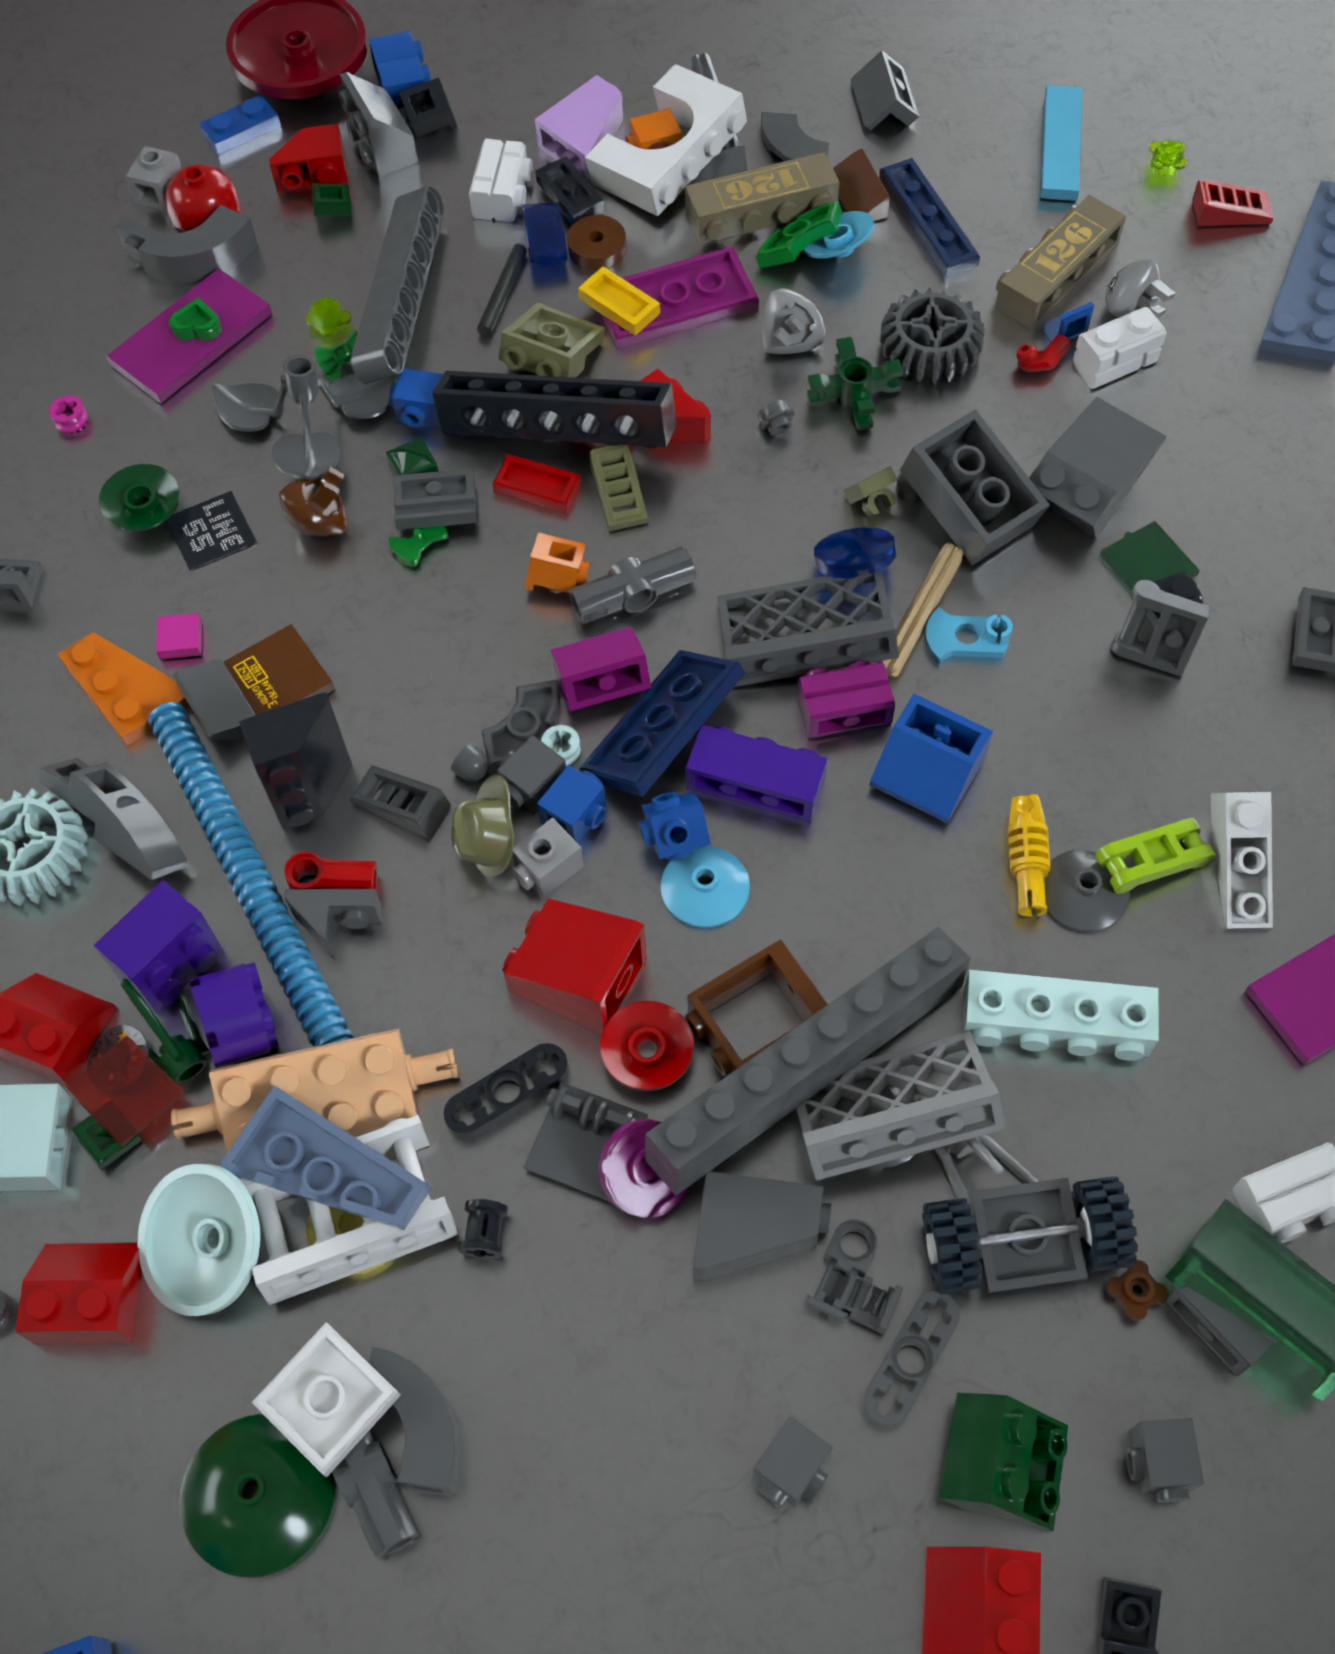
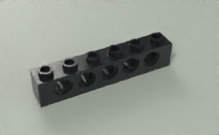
[432,370,677,448]

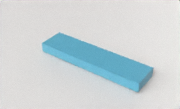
[1040,85,1082,201]

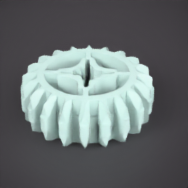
[0,788,88,906]

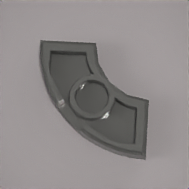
[761,112,829,161]
[481,679,560,774]

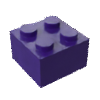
[93,880,223,1014]

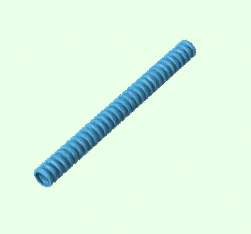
[148,702,354,1047]

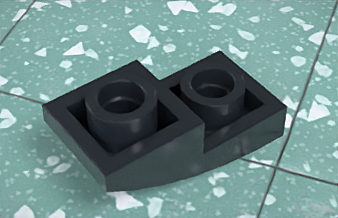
[1097,1577,1162,1654]

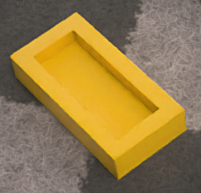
[578,266,660,336]

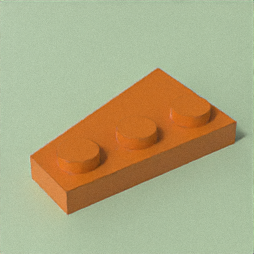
[57,632,190,746]

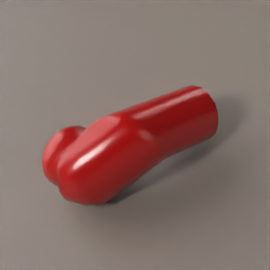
[1016,335,1071,373]

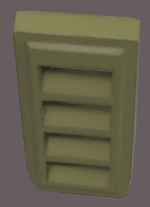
[589,445,648,531]

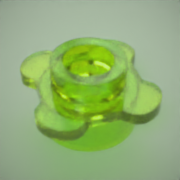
[1149,140,1187,175]
[305,297,351,337]

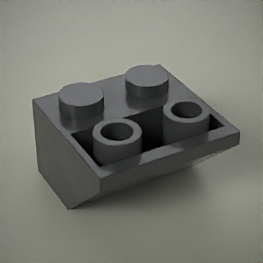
[339,72,418,177]

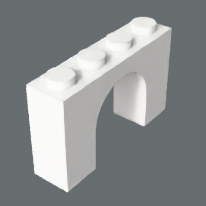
[585,64,747,216]

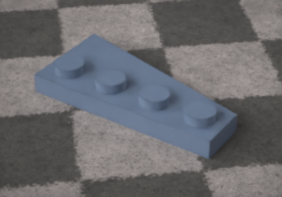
[219,1085,432,1231]

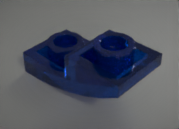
[522,202,568,266]

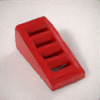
[1192,180,1273,226]

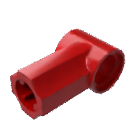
[284,851,377,891]

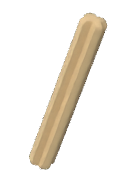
[878,543,964,678]

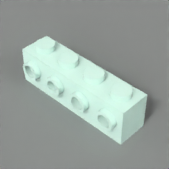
[961,970,1159,1061]

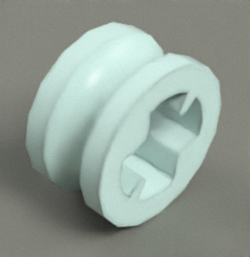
[541,725,581,768]

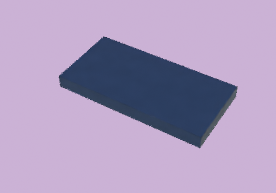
[578,650,745,796]

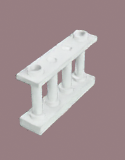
[240,1115,458,1305]

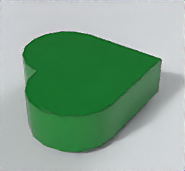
[169,297,222,341]

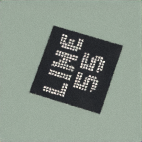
[166,491,257,570]

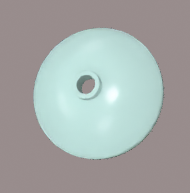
[138,1164,260,1316]

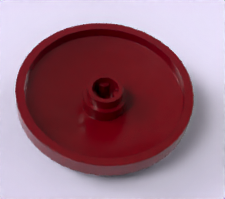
[226,0,368,99]

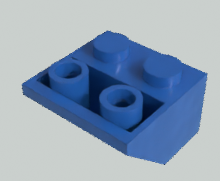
[869,693,993,823]

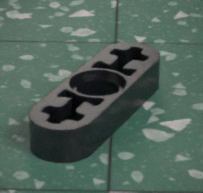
[443,1043,569,1140]

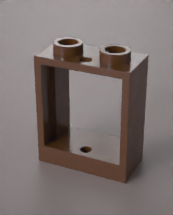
[685,939,828,1076]

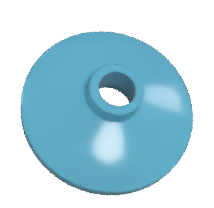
[803,211,875,258]
[661,846,750,929]

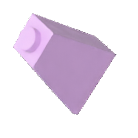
[535,75,623,182]

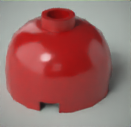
[165,164,242,232]

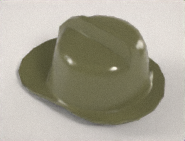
[451,775,514,877]

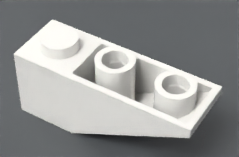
[1211,792,1273,929]

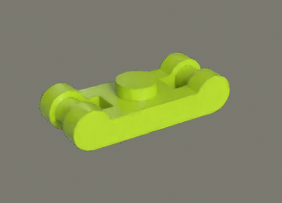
[1095,818,1217,894]

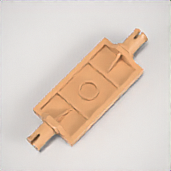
[171,1028,459,1153]

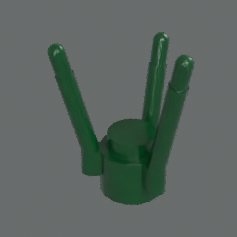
[118,979,210,1084]

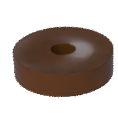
[567,215,627,270]

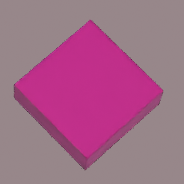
[156,613,202,659]

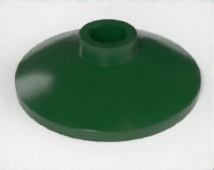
[99,464,180,532]

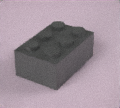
[900,409,1050,565]

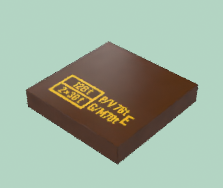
[223,624,335,715]

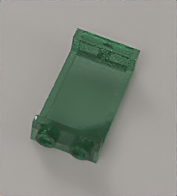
[1165,1198,1335,1402]

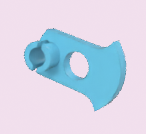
[925,607,1013,664]

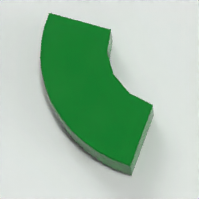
[755,201,842,268]

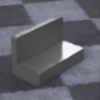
[851,51,919,130]

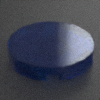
[814,527,896,579]

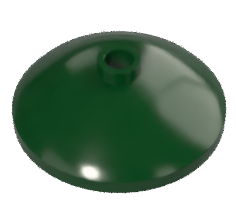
[180,1414,337,1578]

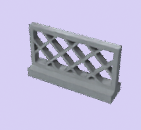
[796,1031,1006,1181]

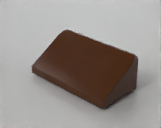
[833,149,890,221]

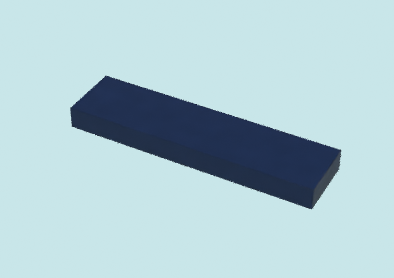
[879,158,980,277]

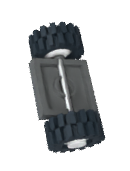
[922,1176,1138,1295]

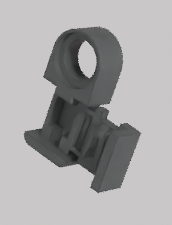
[805,1219,903,1335]

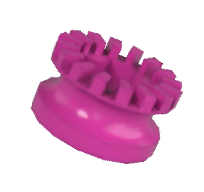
[48,395,88,434]

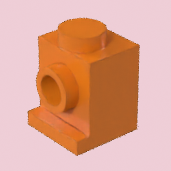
[525,532,590,593]

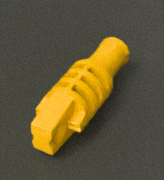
[1008,794,1050,917]

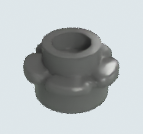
[757,400,795,436]

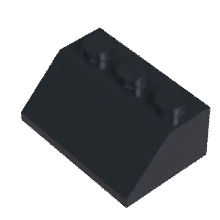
[239,692,352,829]

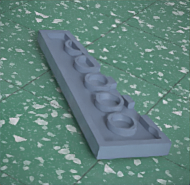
[1259,180,1335,363]

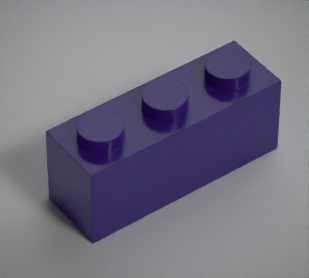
[686,725,828,823]

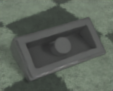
[172,660,256,741]

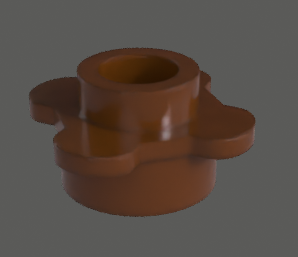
[1107,1260,1168,1321]

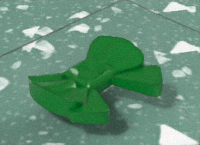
[315,331,358,382]
[389,526,449,567]

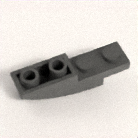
[40,758,187,880]

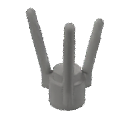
[933,1134,1039,1205]

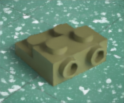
[499,303,605,378]

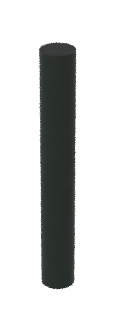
[477,244,527,337]

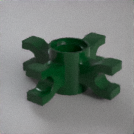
[807,337,903,430]

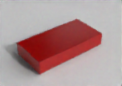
[492,454,582,514]

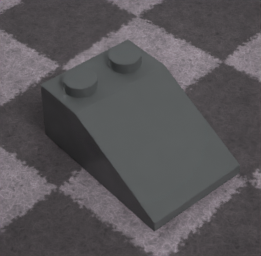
[1029,397,1166,540]

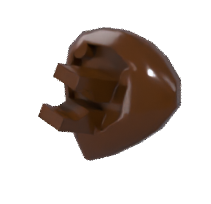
[279,466,348,538]

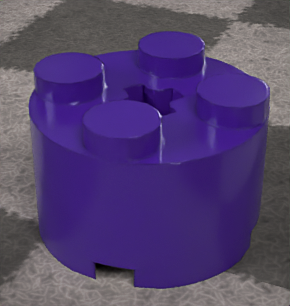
[189,962,279,1068]

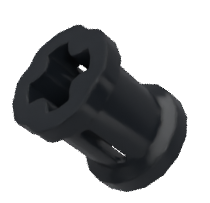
[458,1199,509,1259]

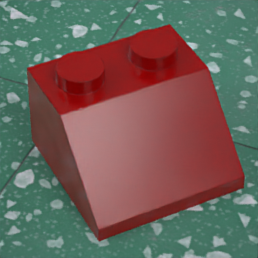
[0,973,117,1088]
[15,1242,142,1345]
[921,1546,1041,1654]

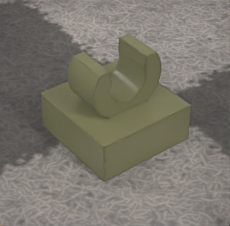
[843,466,897,518]

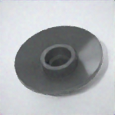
[1044,850,1130,933]

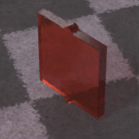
[65,1035,184,1147]

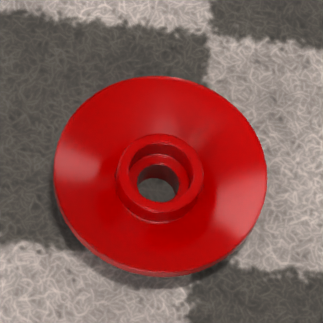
[600,1001,694,1091]

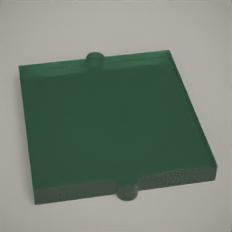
[1100,521,1200,591]

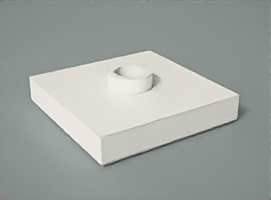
[252,1322,401,1477]

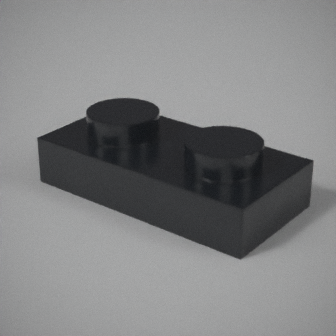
[535,156,605,225]

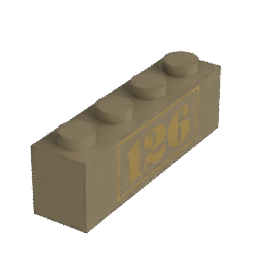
[685,152,840,244]
[995,195,1126,330]

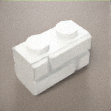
[469,139,533,223]
[1072,307,1167,389]
[1232,1142,1335,1244]

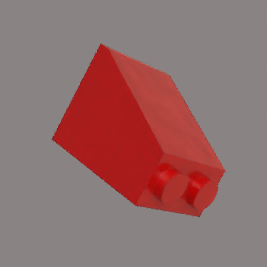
[502,898,647,1035]

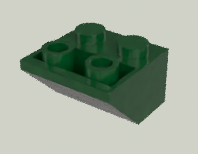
[939,1392,1068,1531]

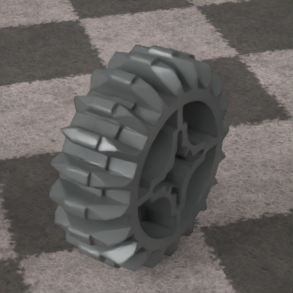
[880,287,985,384]

